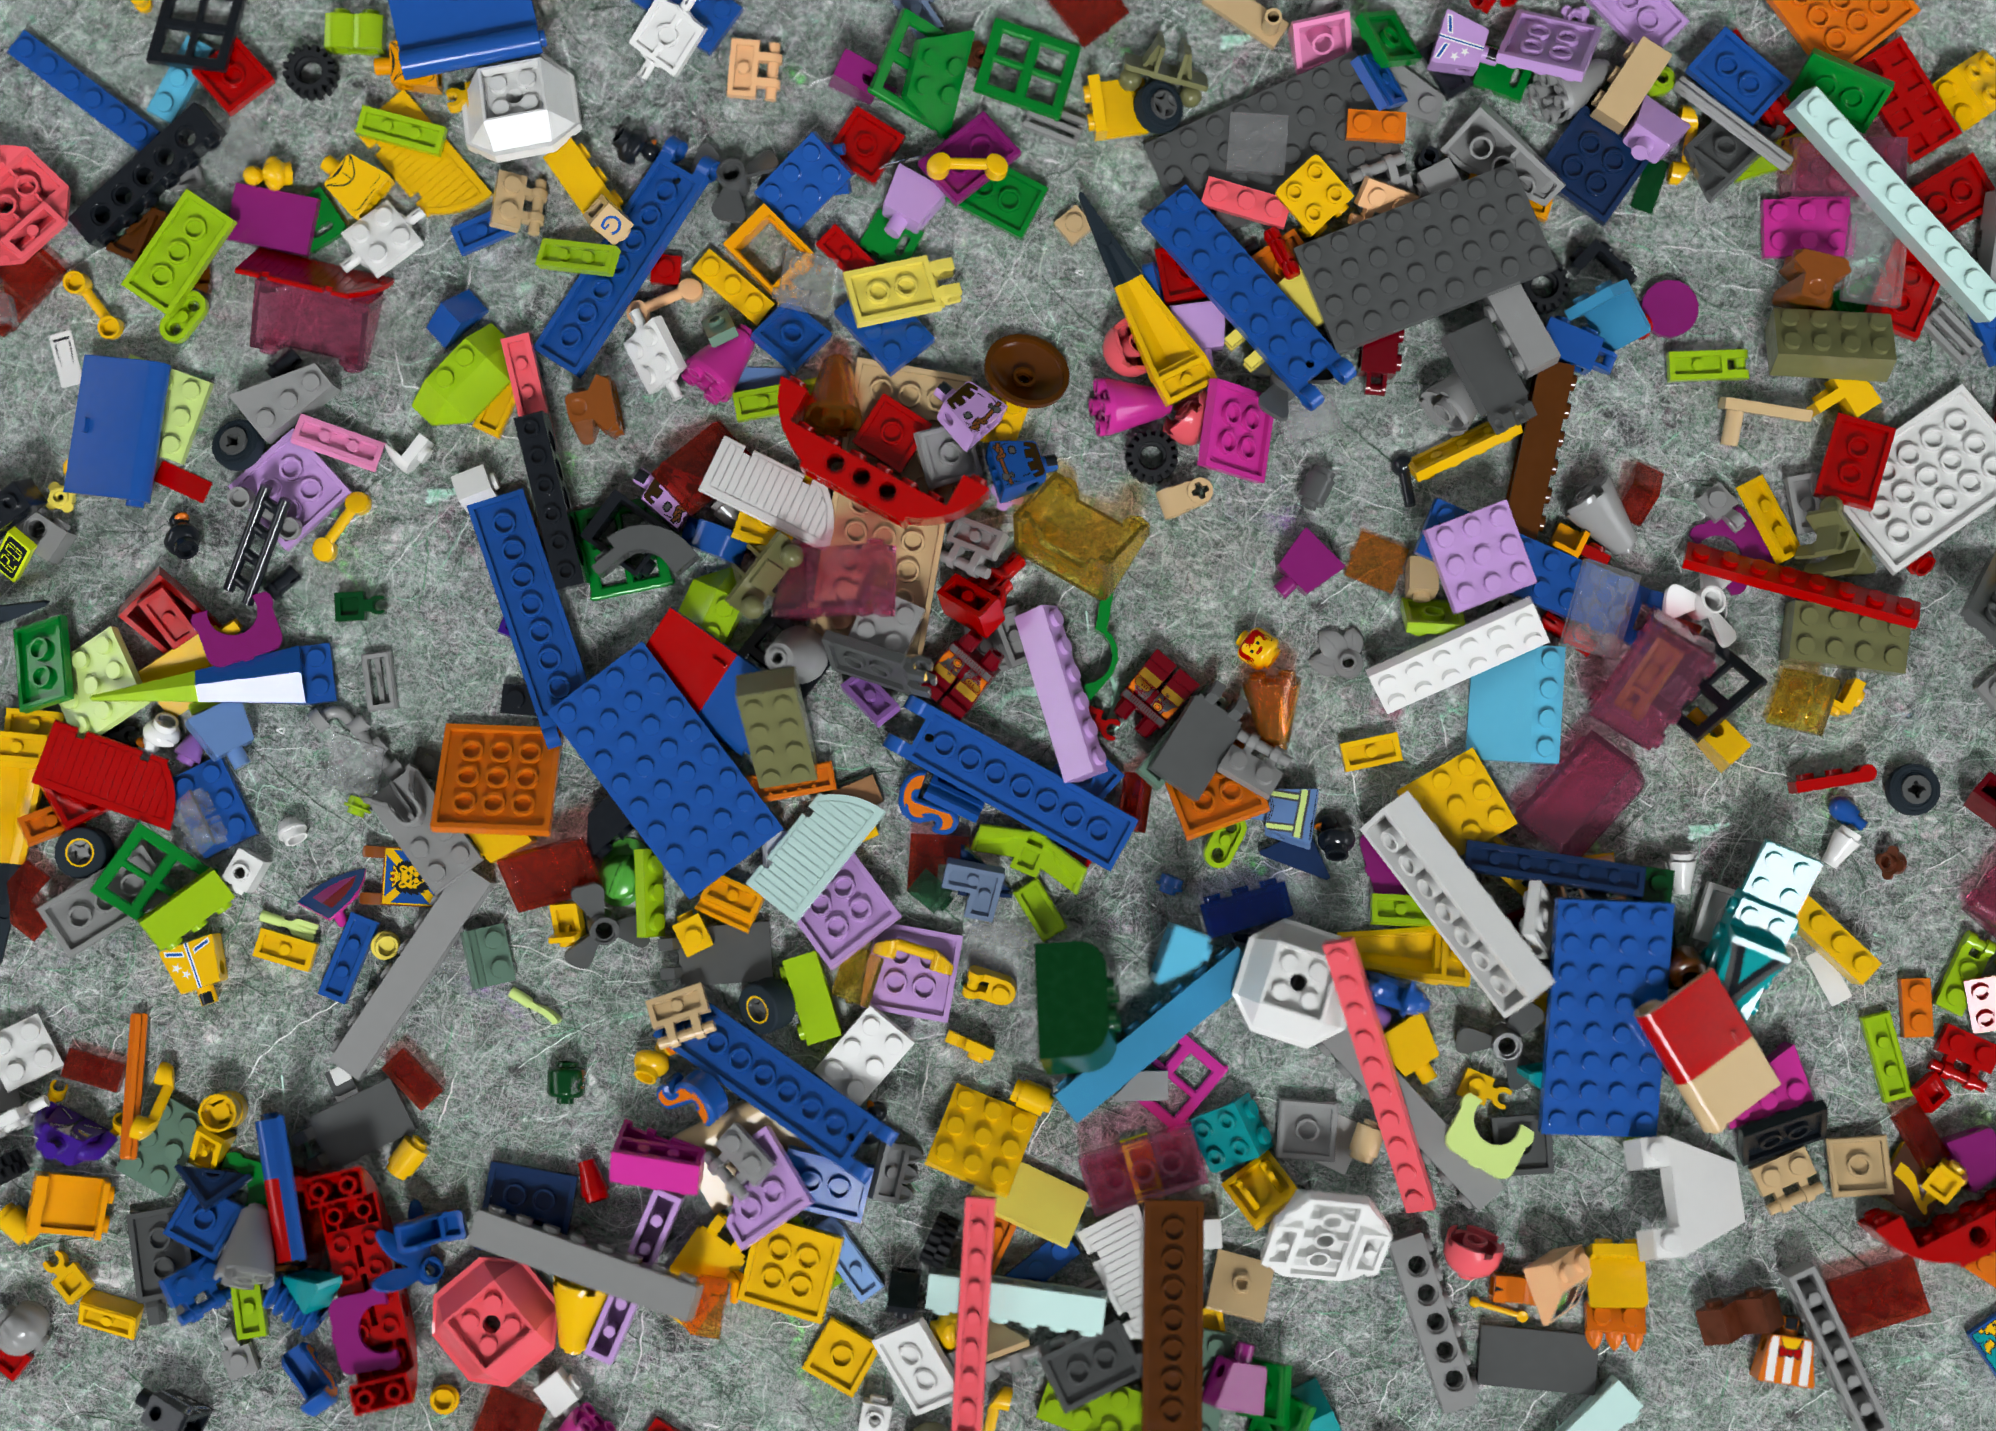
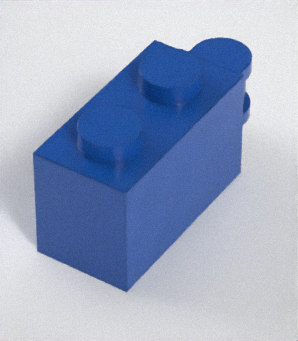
[1544,316,1618,376]

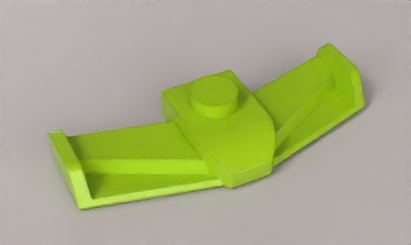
[970,823,1088,895]

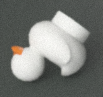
[135,712,181,756]

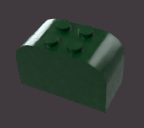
[1035,941,1122,1075]

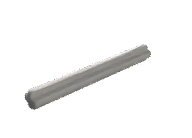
[1673,76,1794,171]

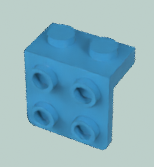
[1565,279,1651,352]

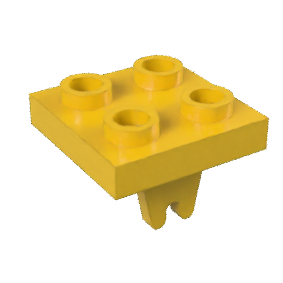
[1221,1150,1298,1231]

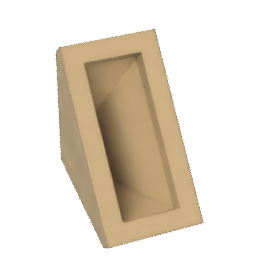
[987,1318,1030,1361]

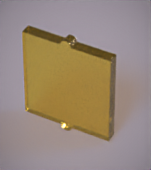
[831,948,884,1008]

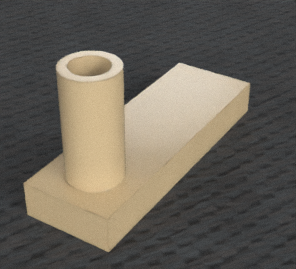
[1201,0,1290,50]
[1717,397,1813,447]

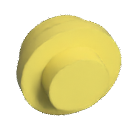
[370,930,401,960]

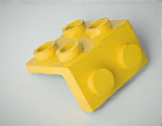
[1932,50,1996,132]
[1082,74,1150,142]
[1275,155,1354,239]
[1584,1238,1648,1308]

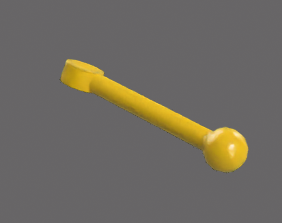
[1469,1296,1528,1323]

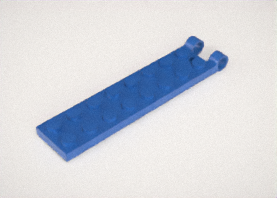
[534,136,720,379]
[1141,184,1357,411]
[467,488,588,750]
[1413,498,1664,652]
[882,695,1139,872]
[653,1003,899,1184]

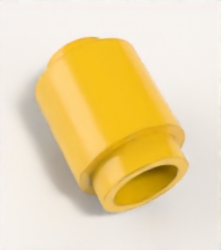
[1009,1078,1055,1117]
[386,1135,429,1180]
[0,1202,40,1246]

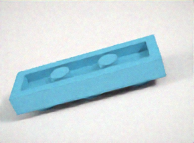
[146,35,216,124]

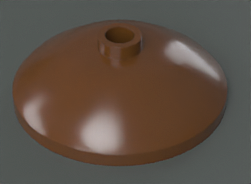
[984,334,1070,409]

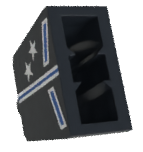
[135,1388,214,1431]

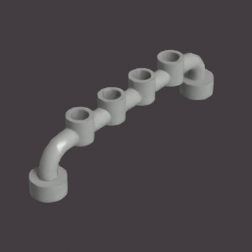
[307,706,406,781]
[943,1330,1084,1382]

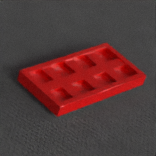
[1854,36,1962,165]

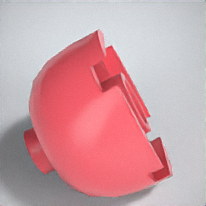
[1102,318,1147,378]
[1162,389,1207,446]
[1443,1225,1505,1280]

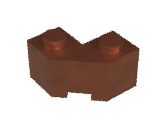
[1695,1286,1785,1346]

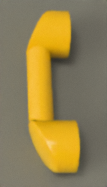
[1667,105,1699,185]
[926,152,1008,181]
[63,270,124,340]
[312,491,372,562]
[872,939,954,976]
[129,1061,175,1140]
[983,1386,1013,1431]

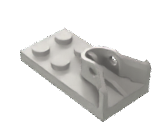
[362,763,484,895]
[37,845,170,959]

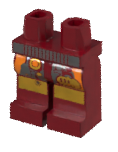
[921,629,1004,721]
[1113,649,1200,739]

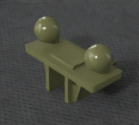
[1119,30,1209,108]
[1794,496,1877,577]
[725,531,804,619]

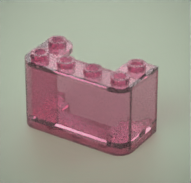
[1587,606,1717,751]

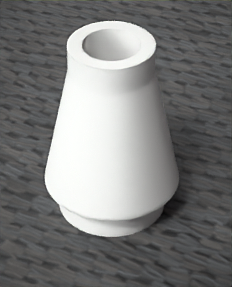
[1821,824,1862,869]
[1667,851,1697,895]

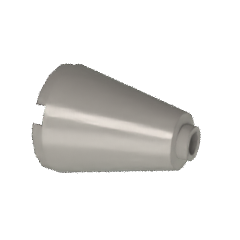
[1420,371,1478,436]
[1560,474,1638,556]
[765,625,828,684]
[214,1203,276,1290]

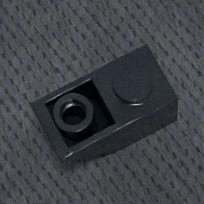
[586,795,635,860]
[886,1266,922,1319]

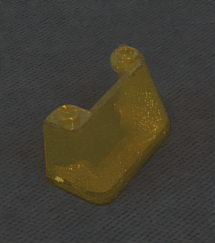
[1013,471,1150,600]

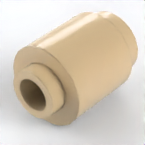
[1349,1118,1383,1164]

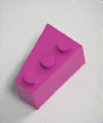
[1726,1042,1814,1129]
[609,1118,706,1196]

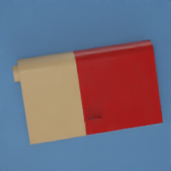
[1634,968,1781,1134]

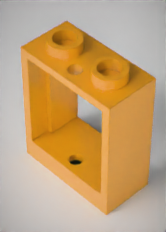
[723,203,815,298]

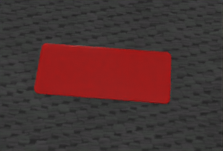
[154,461,212,503]

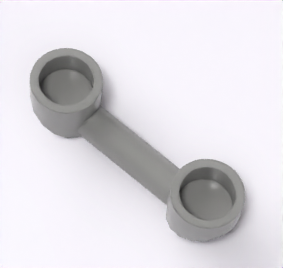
[227,487,302,540]

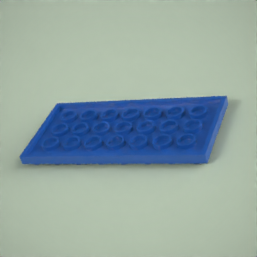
[547,641,784,900]
[1538,897,1675,1137]

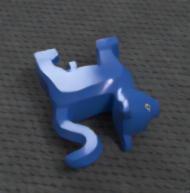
[1364,970,1431,1017]

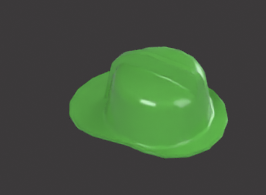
[597,838,648,907]

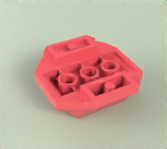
[0,145,71,266]
[432,1255,558,1387]

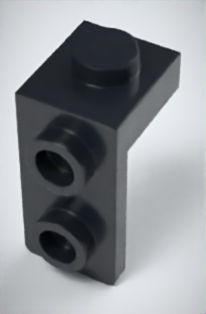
[1566,238,1638,286]

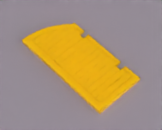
[354,89,493,217]

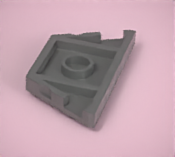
[1683,120,1786,203]

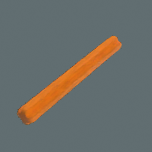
[119,1013,148,1160]

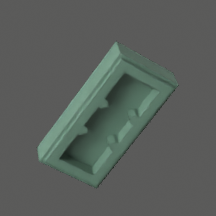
[701,309,739,348]

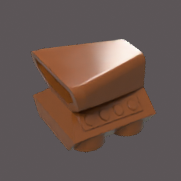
[1772,248,1852,311]
[565,374,625,446]

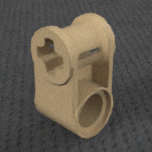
[1155,477,1213,520]

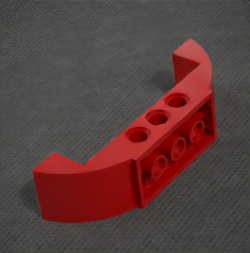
[778,376,990,530]
[302,1166,418,1417]
[1856,1187,1996,1268]

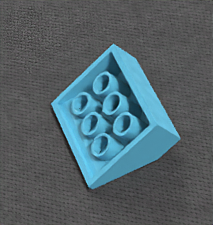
[1465,645,1566,765]

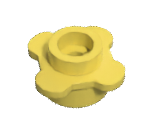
[45,482,76,513]

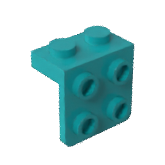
[1189,1092,1273,1173]

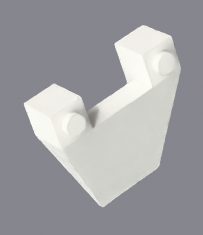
[1623,1136,1746,1262]

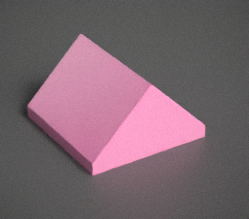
[1287,9,1353,75]

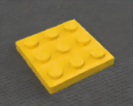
[1396,747,1518,856]
[924,1083,1038,1198]
[737,1220,845,1324]

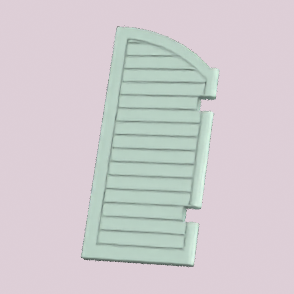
[746,793,886,924]

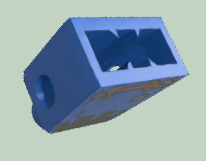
[985,441,1058,504]

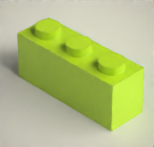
[137,867,235,951]
[779,950,843,1045]

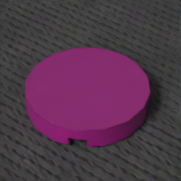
[1640,280,1699,339]

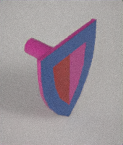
[297,868,366,927]

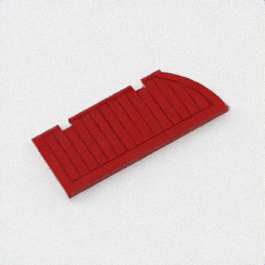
[235,247,395,299]
[31,719,176,831]

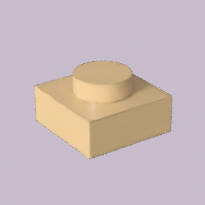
[1053,205,1091,247]

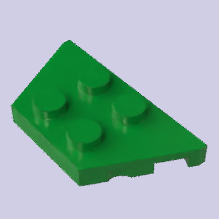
[901,30,975,140]

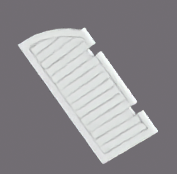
[698,435,834,553]
[1077,1202,1143,1340]

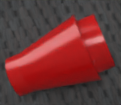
[578,1158,610,1205]

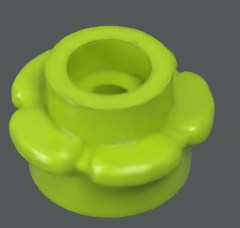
[344,795,372,818]

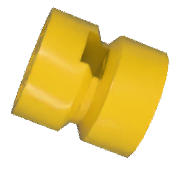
[198,1090,248,1132]

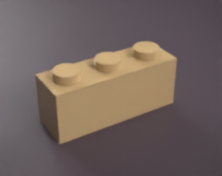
[1590,36,1672,135]

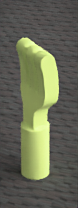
[259,910,319,942]
[508,986,562,1025]

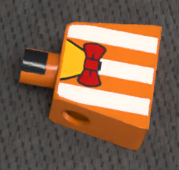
[1750,1315,1814,1389]

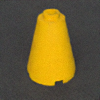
[553,1275,608,1355]

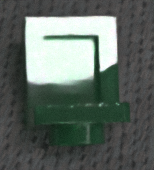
[907,868,954,913]

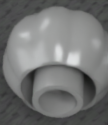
[0,1300,51,1356]

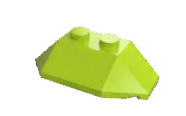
[411,323,511,426]
[678,567,743,646]

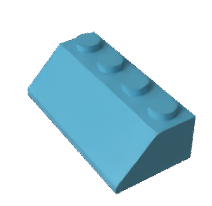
[1149,922,1213,984]

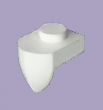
[385,433,435,474]

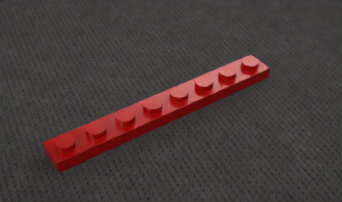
[1682,541,1921,629]

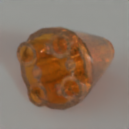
[1242,670,1301,750]

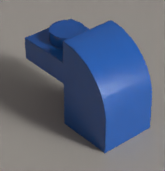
[681,517,748,566]

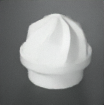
[278,816,307,846]

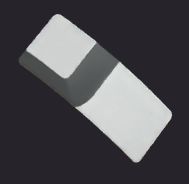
[325,1067,359,1102]

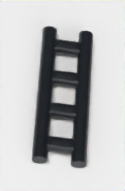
[223,483,292,606]

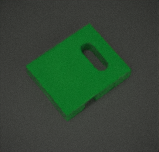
[1472,43,1532,104]
[305,186,348,254]
[858,208,924,263]

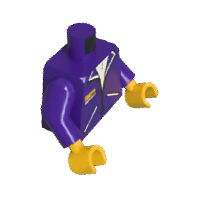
[33,1079,123,1166]

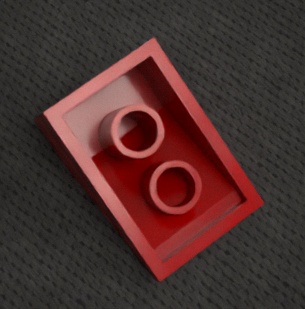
[118,566,223,654]

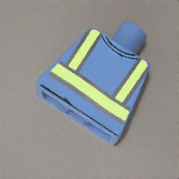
[1250,789,1319,850]

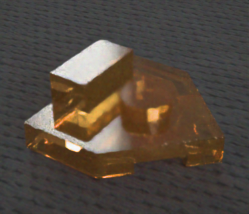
[680,1274,730,1339]

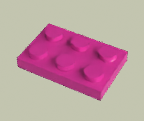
[1760,199,1851,259]

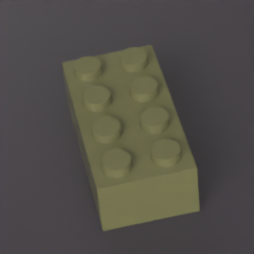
[1765,307,1897,382]
[1778,600,1911,676]
[736,666,818,789]

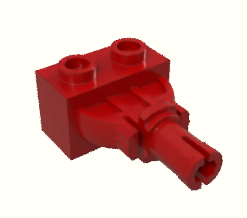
[936,552,1026,639]

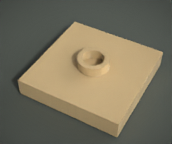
[1824,1134,1894,1198]
[1205,1249,1274,1323]

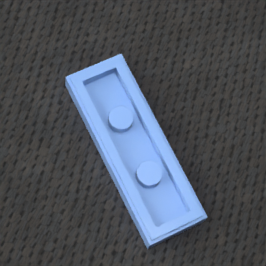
[814,1216,885,1303]

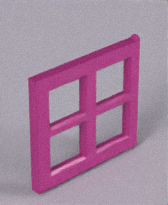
[1122,1035,1228,1134]

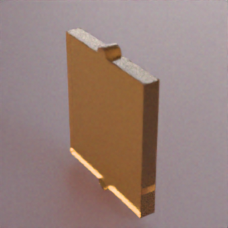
[1344,531,1409,594]

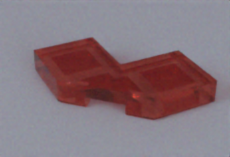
[7,859,52,942]

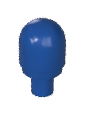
[1828,796,1868,831]

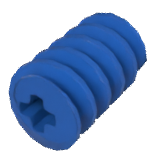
[263,1274,329,1337]

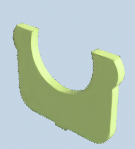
[1445,1093,1534,1179]

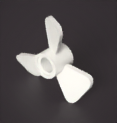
[1662,573,1737,648]

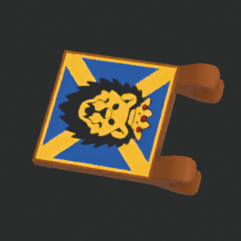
[359,845,435,908]

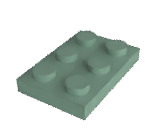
[115,1091,202,1198]

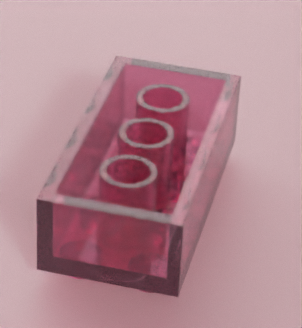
[1779,137,1908,199]
[1078,1121,1209,1217]

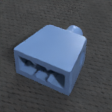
[185,703,254,770]

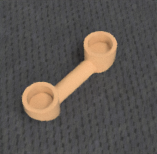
[626,278,703,325]

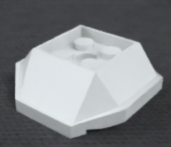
[462,53,583,163]
[1231,918,1347,1049]
[1261,1189,1393,1281]

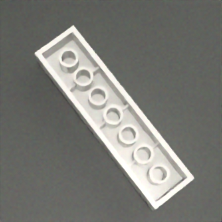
[1360,791,1555,1019]

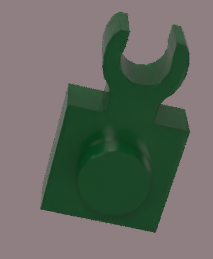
[334,591,387,623]

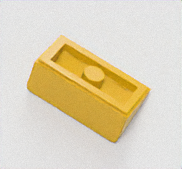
[78,1289,144,1340]

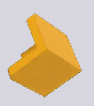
[1547,522,1591,558]

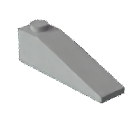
[1440,101,1566,206]

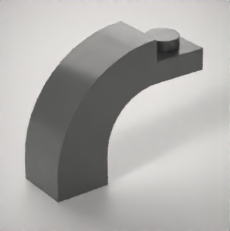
[591,525,700,578]

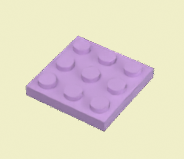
[1495,9,1602,82]
[228,428,352,551]
[1423,499,1537,614]
[797,852,902,971]
[861,923,963,1023]

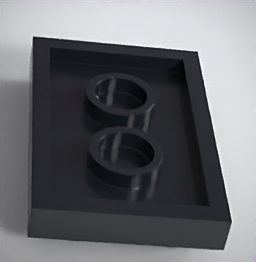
[1738,1099,1828,1166]

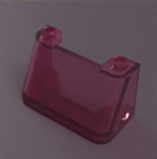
[249,276,384,373]
[771,538,896,622]

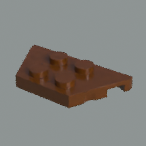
[106,207,212,295]

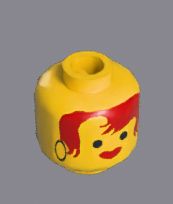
[1236,627,1281,670]

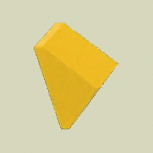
[188,1125,237,1169]

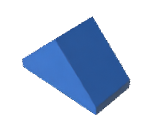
[426,289,489,350]

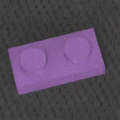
[841,676,901,728]

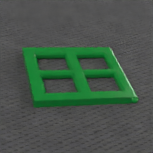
[867,8,947,131]
[973,17,1081,122]
[575,498,675,601]
[89,822,218,921]

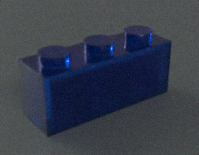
[1197,877,1294,939]

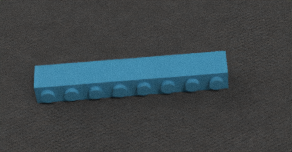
[1053,946,1243,1123]

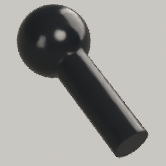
[1391,454,1416,508]

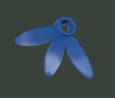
[372,1199,444,1293]

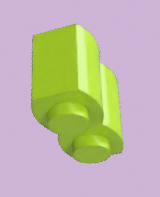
[324,8,387,56]

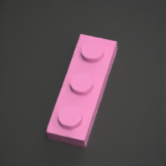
[290,413,386,472]

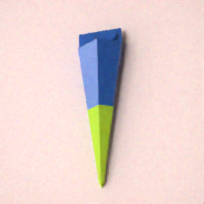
[90,643,338,705]

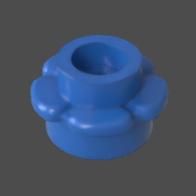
[1156,872,1184,896]

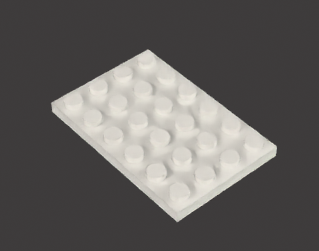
[1842,384,1996,576]

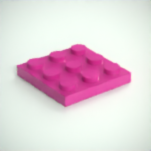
[1197,378,1274,483]

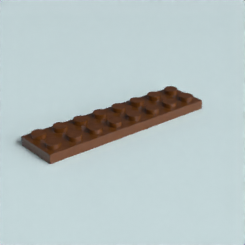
[1141,1199,1204,1431]

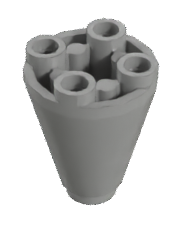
[1528,58,1613,125]

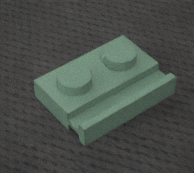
[460,923,516,990]

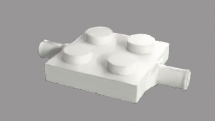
[628,0,708,80]
[339,200,426,279]
[623,308,687,402]
[0,1095,50,1139]

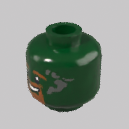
[547,1061,586,1104]

